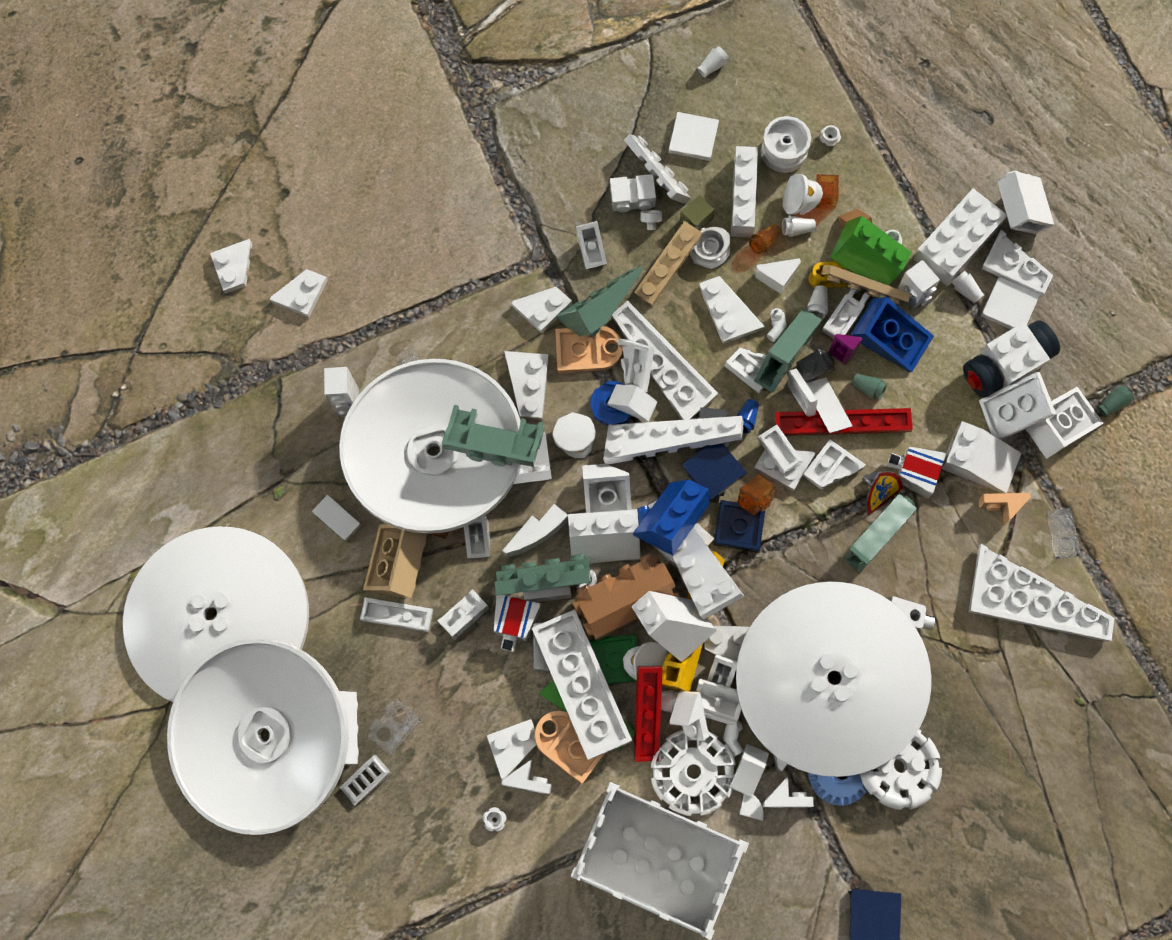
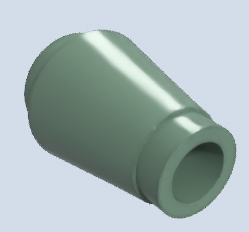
[851,373,887,400]
[1098,385,1134,417]

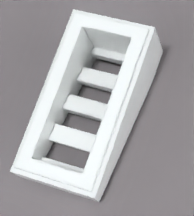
[340,754,392,806]

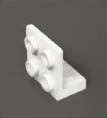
[514,432,552,484]

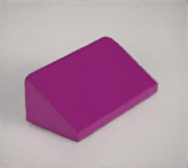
[828,334,862,365]

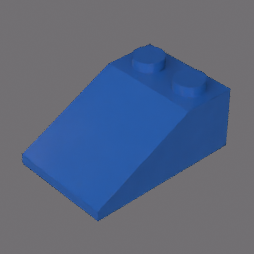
[850,297,934,372]

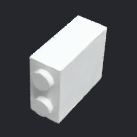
[997,171,1054,234]

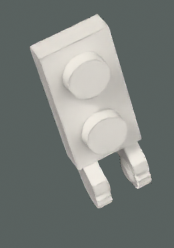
[822,289,870,339]

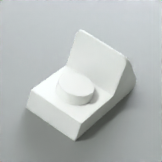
[576,221,607,269]
[670,691,709,741]
[502,760,552,795]
[762,777,814,808]

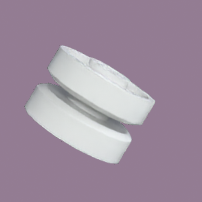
[761,116,811,173]

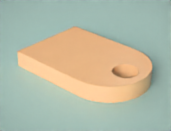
[555,326,623,373]
[534,711,605,784]

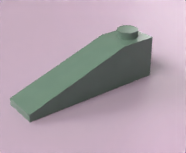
[556,266,643,337]

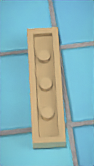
[634,221,703,306]
[821,265,911,305]

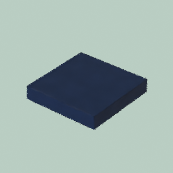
[682,443,747,502]
[714,500,766,553]
[849,889,901,940]

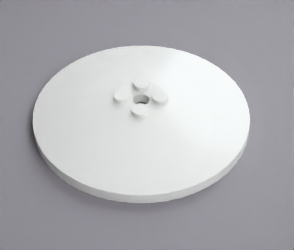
[339,359,521,534]
[123,526,309,702]
[736,582,931,777]
[167,639,349,835]

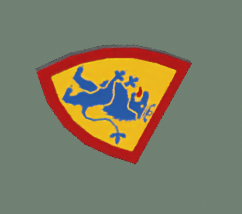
[862,471,903,516]

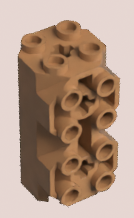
[572,553,680,642]

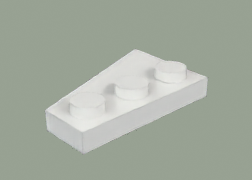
[981,230,1053,297]
[699,276,765,344]
[504,351,549,420]

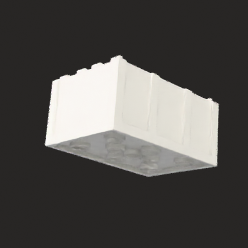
[570,782,749,940]

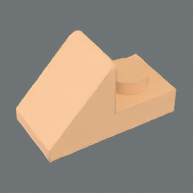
[978,493,1031,525]

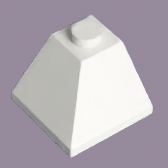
[582,464,632,513]

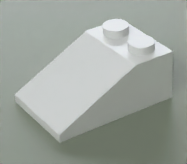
[1026,387,1104,459]
[941,421,1021,493]

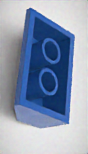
[633,479,710,556]

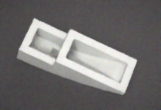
[502,504,568,558]

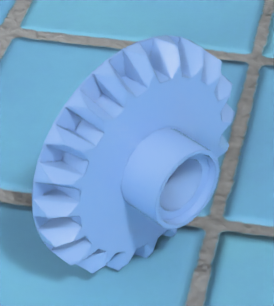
[808,773,867,806]

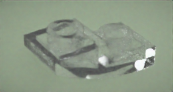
[1046,508,1080,559]

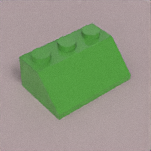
[830,216,912,286]

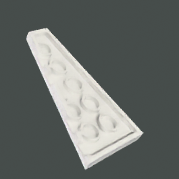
[968,544,1114,642]

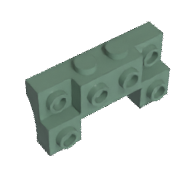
[442,405,545,467]
[495,554,591,596]

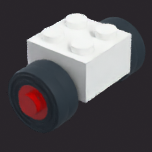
[963,320,1060,398]

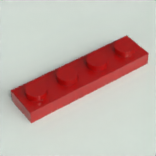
[634,666,663,762]

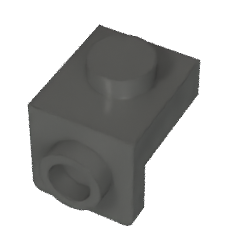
[796,349,835,382]

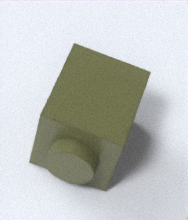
[680,195,715,231]

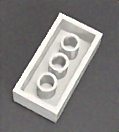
[913,189,1007,286]

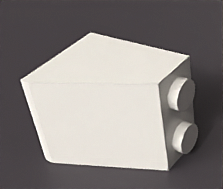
[631,591,717,662]

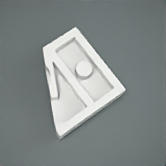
[803,439,866,489]
[754,450,815,492]
[487,719,536,780]

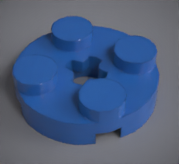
[590,381,632,426]

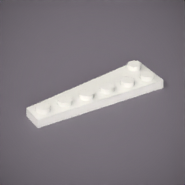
[611,301,718,420]
[603,416,743,465]
[648,500,745,620]

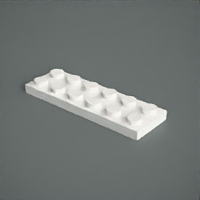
[532,609,632,760]

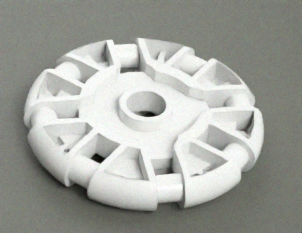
[859,729,942,810]
[650,730,736,816]

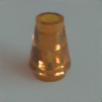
[749,224,781,254]

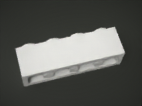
[731,146,758,238]

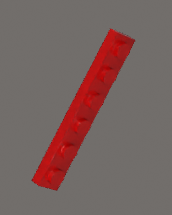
[775,408,913,436]

